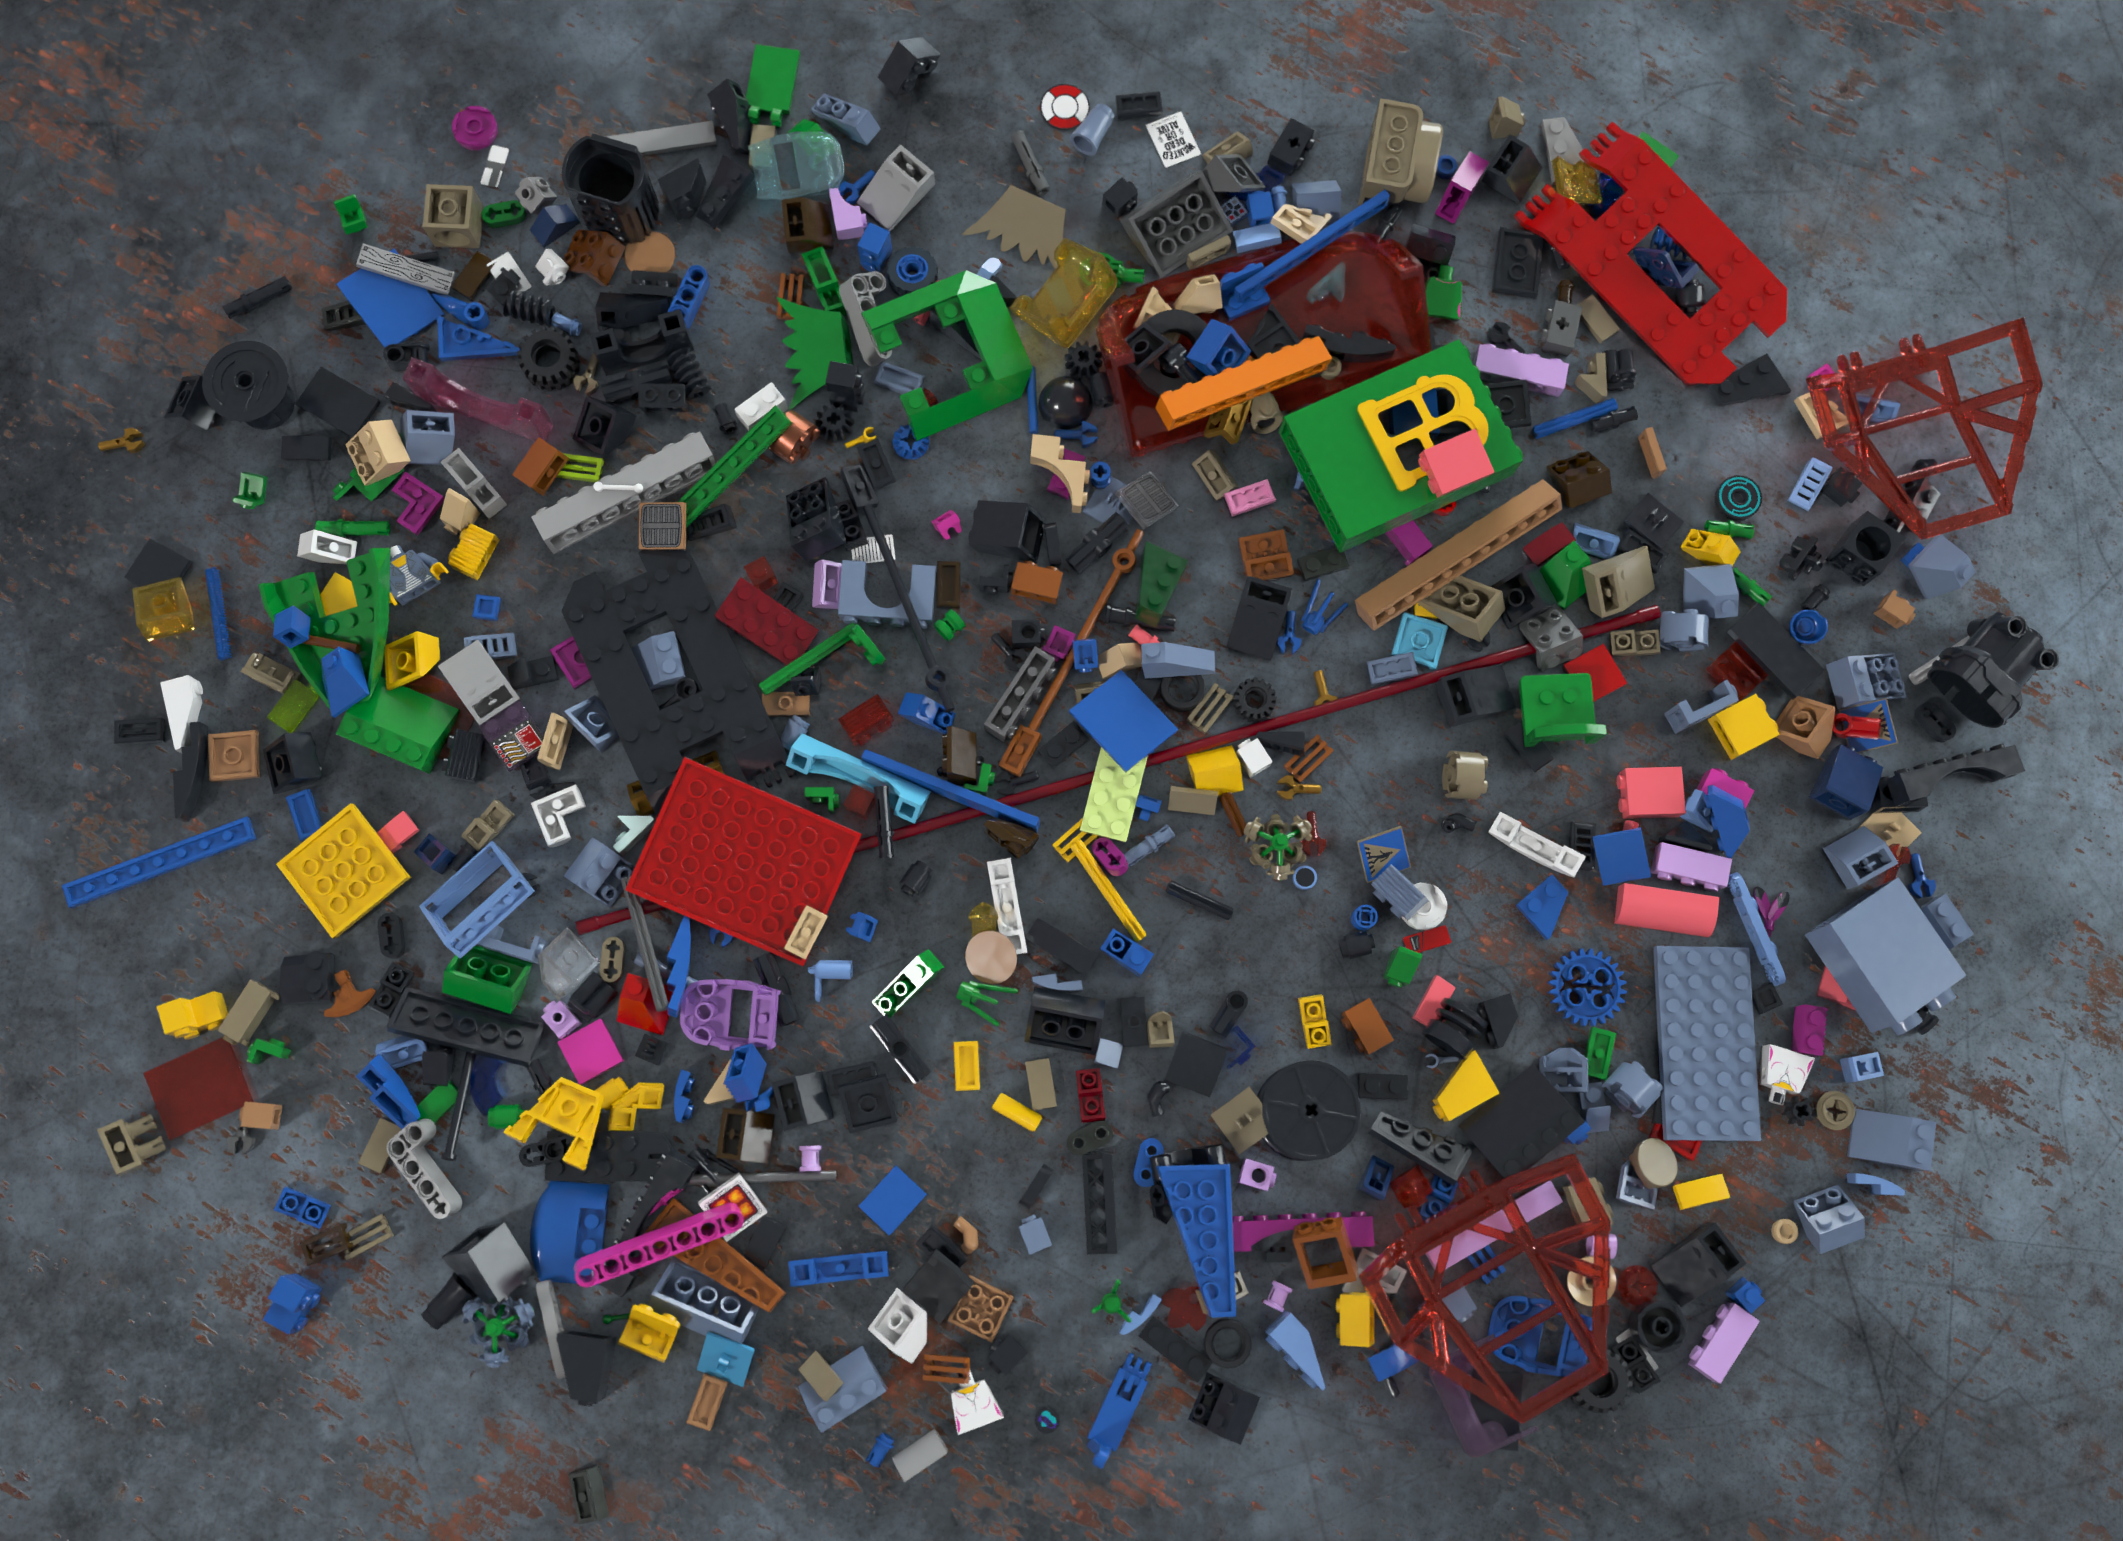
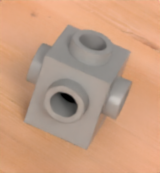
[515,177,557,214]

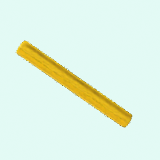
[1070,839,1146,942]

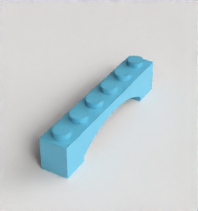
[786,733,931,824]

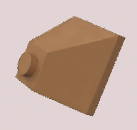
[1776,696,1835,759]

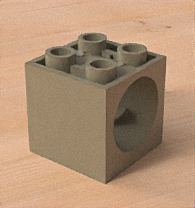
[423,184,484,248]

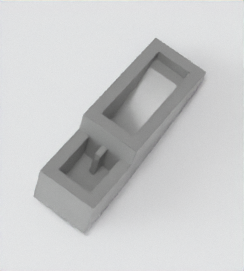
[441,448,507,519]

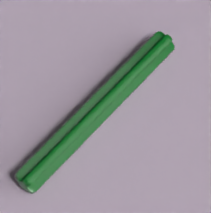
[758,623,855,695]

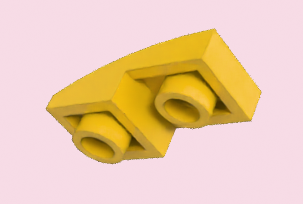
[1298,994,1331,1049]
[1672,1174,1730,1210]

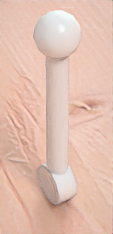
[593,482,643,493]

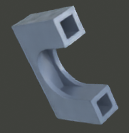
[838,560,937,629]

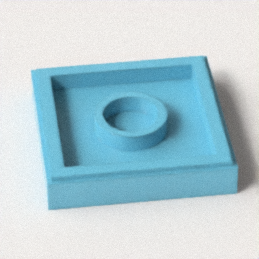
[1390,612,1448,670]

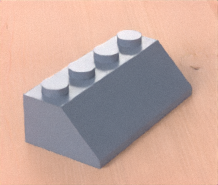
[649,1256,759,1344]

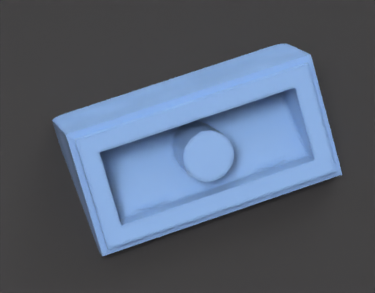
[1233,223,1282,253]

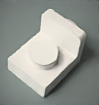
[535,249,569,286]

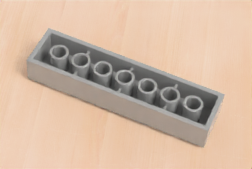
[531,431,716,554]

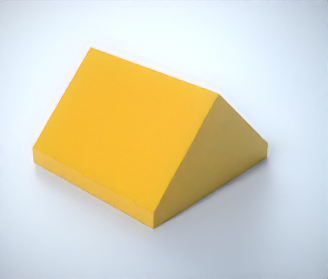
[1186,745,1244,797]

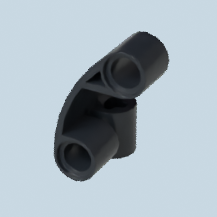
[1149,1144,1227,1224]

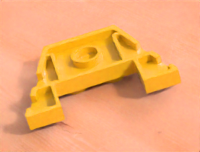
[503,1077,604,1171]

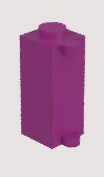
[1385,520,1433,566]

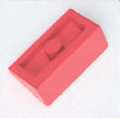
[1412,975,1456,1026]

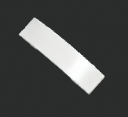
[1489,812,1586,878]
[987,858,1027,954]

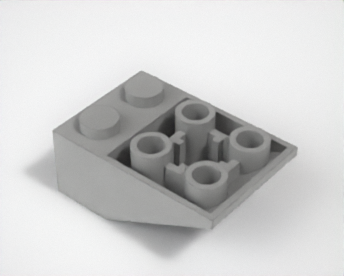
[857,144,935,231]
[438,640,520,725]

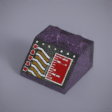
[479,700,544,772]

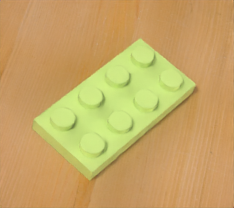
[1080,747,1148,843]

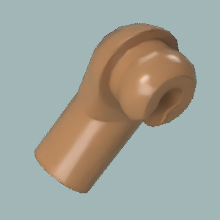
[953,1216,978,1254]

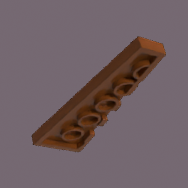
[644,1198,786,1313]

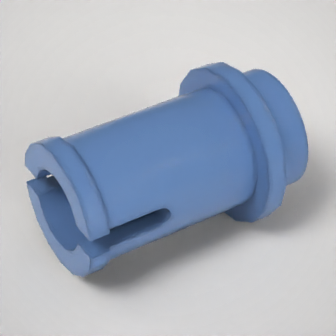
[1271,186,1287,215]
[551,312,582,336]

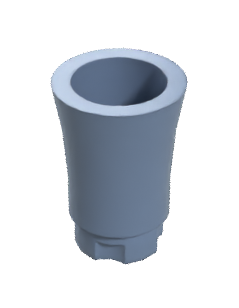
[1070,103,1115,156]

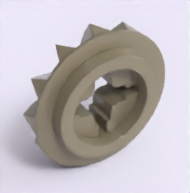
[1815,1091,1855,1130]

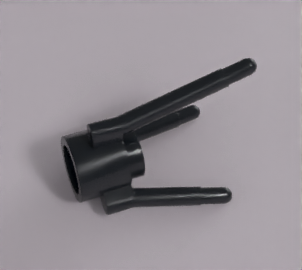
[687,1147,743,1195]

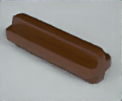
[1219,792,1246,837]

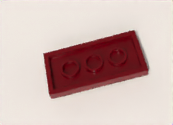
[714,577,819,665]

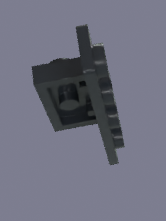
[1884,459,1940,532]

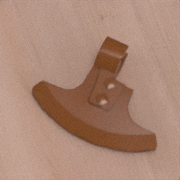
[324,970,376,1017]

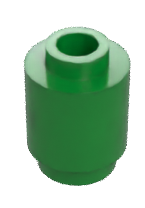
[488,1104,525,1130]

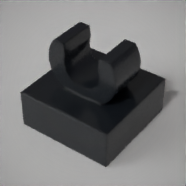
[635,1034,668,1066]

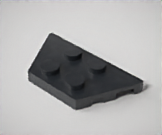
[1247,303,1323,379]

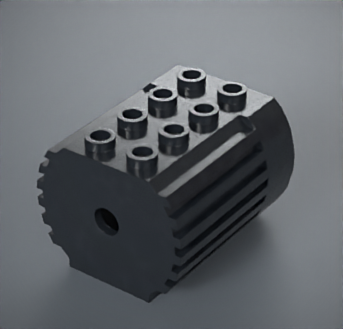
[562,133,660,244]

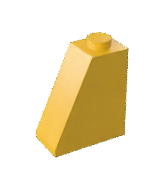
[1433,1050,1499,1122]

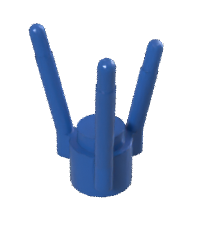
[1301,579,1348,635]

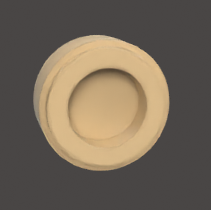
[1771,1219,1798,1244]

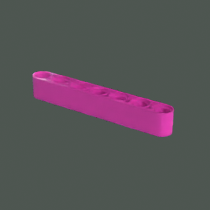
[574,1202,744,1287]

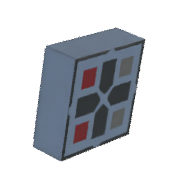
[1220,195,1249,227]

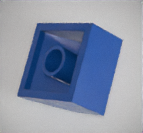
[1187,319,1251,376]

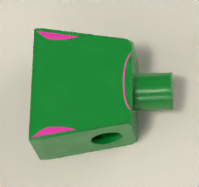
[1415,265,1462,321]

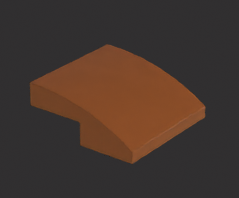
[1238,529,1294,580]

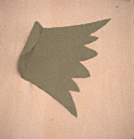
[962,185,1066,278]

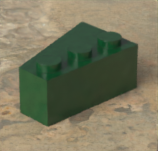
[1135,541,1188,628]

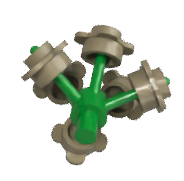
[1244,814,1312,881]

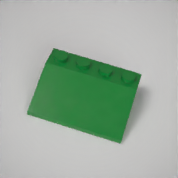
[336,676,460,774]

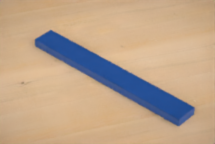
[1234,190,1390,303]
[861,749,1040,834]
[62,817,257,908]

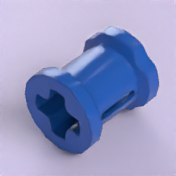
[1090,461,1111,489]

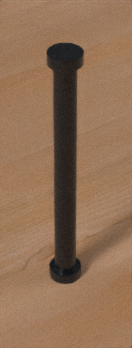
[441,1052,476,1161]

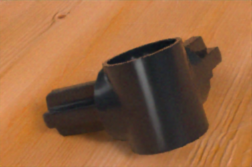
[1158,343,1200,384]

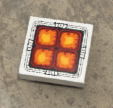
[698,1173,768,1242]

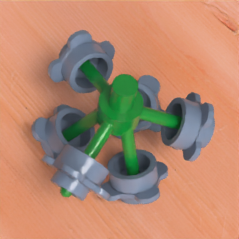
[462,1297,535,1368]

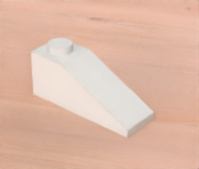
[160,675,203,753]

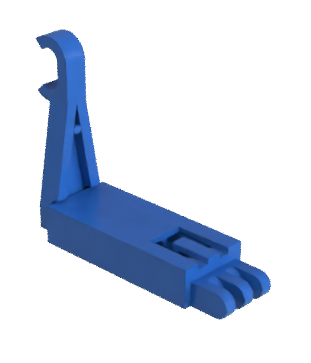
[1087,1352,1152,1469]

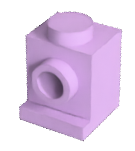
[541,1001,582,1039]

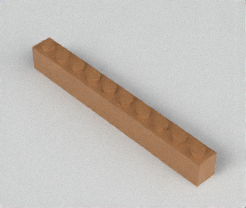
[1355,479,1562,631]

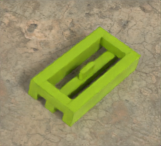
[557,453,604,482]

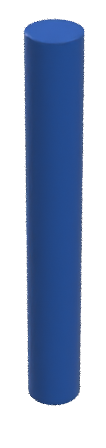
[1027,366,1039,434]

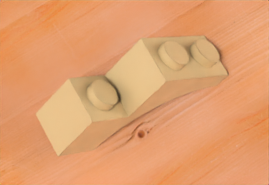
[1030,434,1090,513]

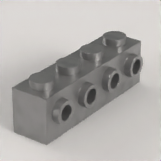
[984,647,1056,742]

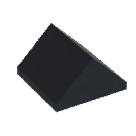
[1110,322,1172,380]

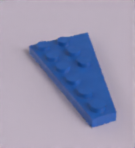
[1156,1164,1236,1318]

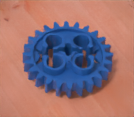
[1547,948,1627,1027]

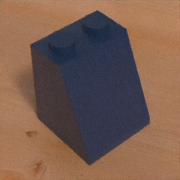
[1809,744,1884,820]

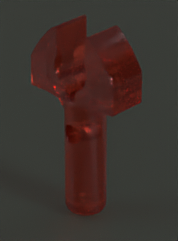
[1301,811,1326,856]
[1883,844,1911,884]

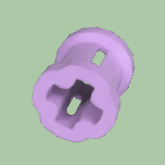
[799,1146,821,1171]
[1263,1280,1293,1312]

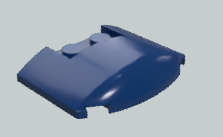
[530,1181,610,1285]

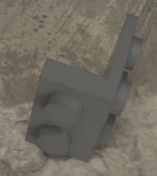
[1519,608,1583,672]

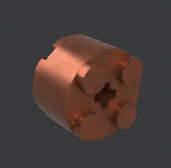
[768,410,821,465]

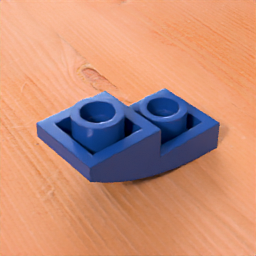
[674,1069,695,1123]
[1416,1174,1460,1228]
[274,1186,331,1229]
[1367,1337,1421,1382]

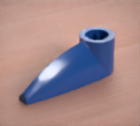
[431,292,490,330]

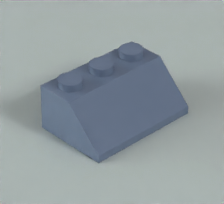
[798,1345,888,1433]

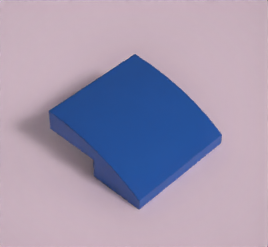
[1593,827,1651,886]

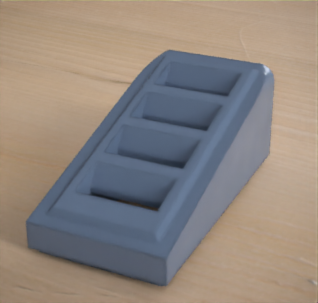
[464,633,517,660]

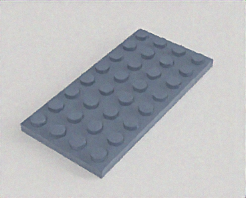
[1653,946,1761,1141]

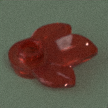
[1161,1286,1206,1331]

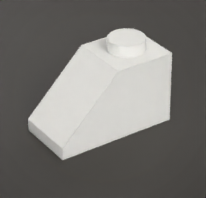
[297,530,357,564]

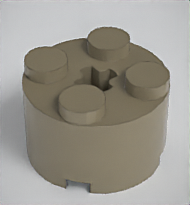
[1442,751,1488,800]

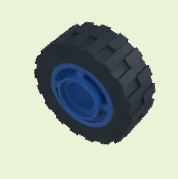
[887,246,938,297]

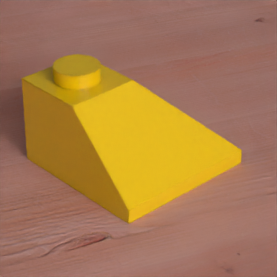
[384,631,440,690]

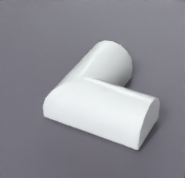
[531,785,586,848]

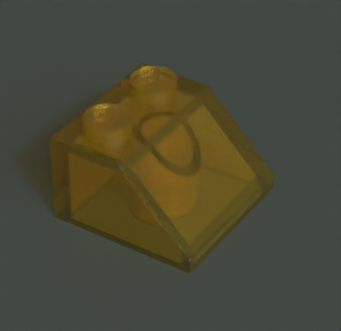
[132,577,195,642]

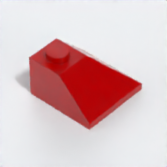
[617,973,673,1036]

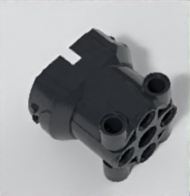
[1927,612,2059,728]

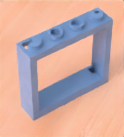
[419,841,534,958]

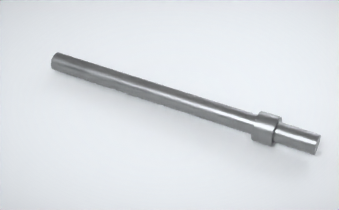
[688,1170,836,1187]

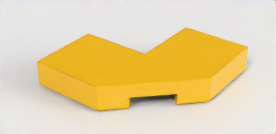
[608,1082,665,1131]

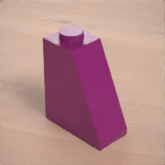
[1435,152,1489,224]

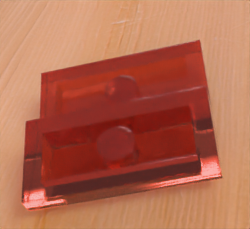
[1706,641,1768,702]

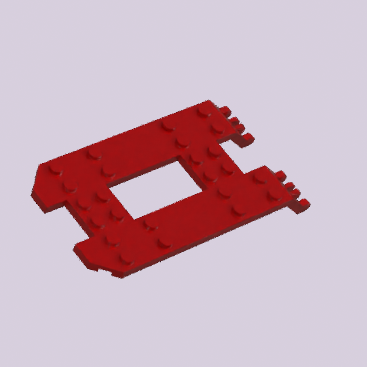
[1514,122,1787,385]

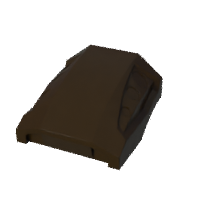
[984,819,1039,859]

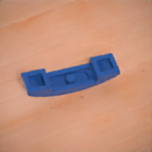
[788,1251,889,1287]

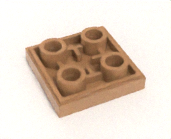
[948,1275,1014,1343]

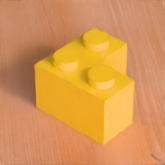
[157,991,228,1040]

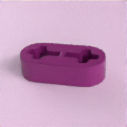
[1092,837,1128,876]

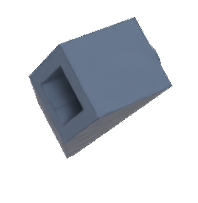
[811,93,880,145]

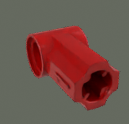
[1832,713,1881,740]

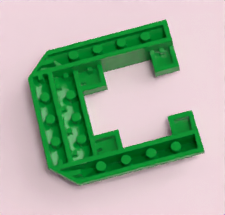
[861,270,1033,441]

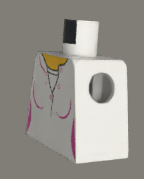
[1759,1044,1815,1105]
[951,1371,1004,1435]

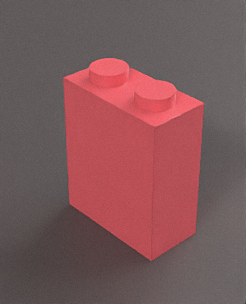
[1418,428,1494,498]
[1617,767,1686,819]

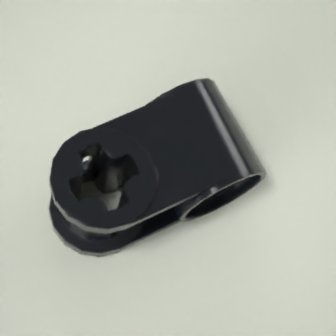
[383,342,430,372]

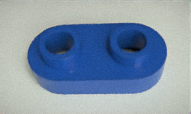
[1133,1138,1164,1187]

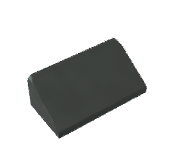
[568,1466,609,1524]

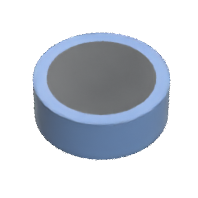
[1292,866,1317,890]

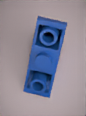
[1704,785,1750,858]

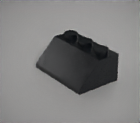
[1024,987,1106,1055]

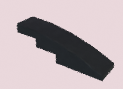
[173,721,208,822]

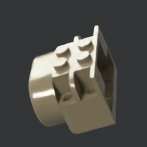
[1358,98,1443,206]

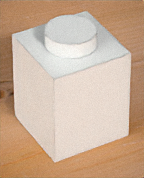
[1236,738,1272,778]

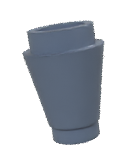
[780,714,810,751]

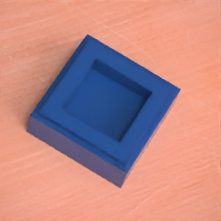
[472,594,501,621]

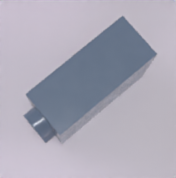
[1805,877,1966,1035]

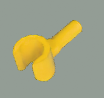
[845,427,877,449]

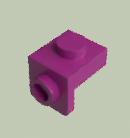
[1042,625,1077,662]

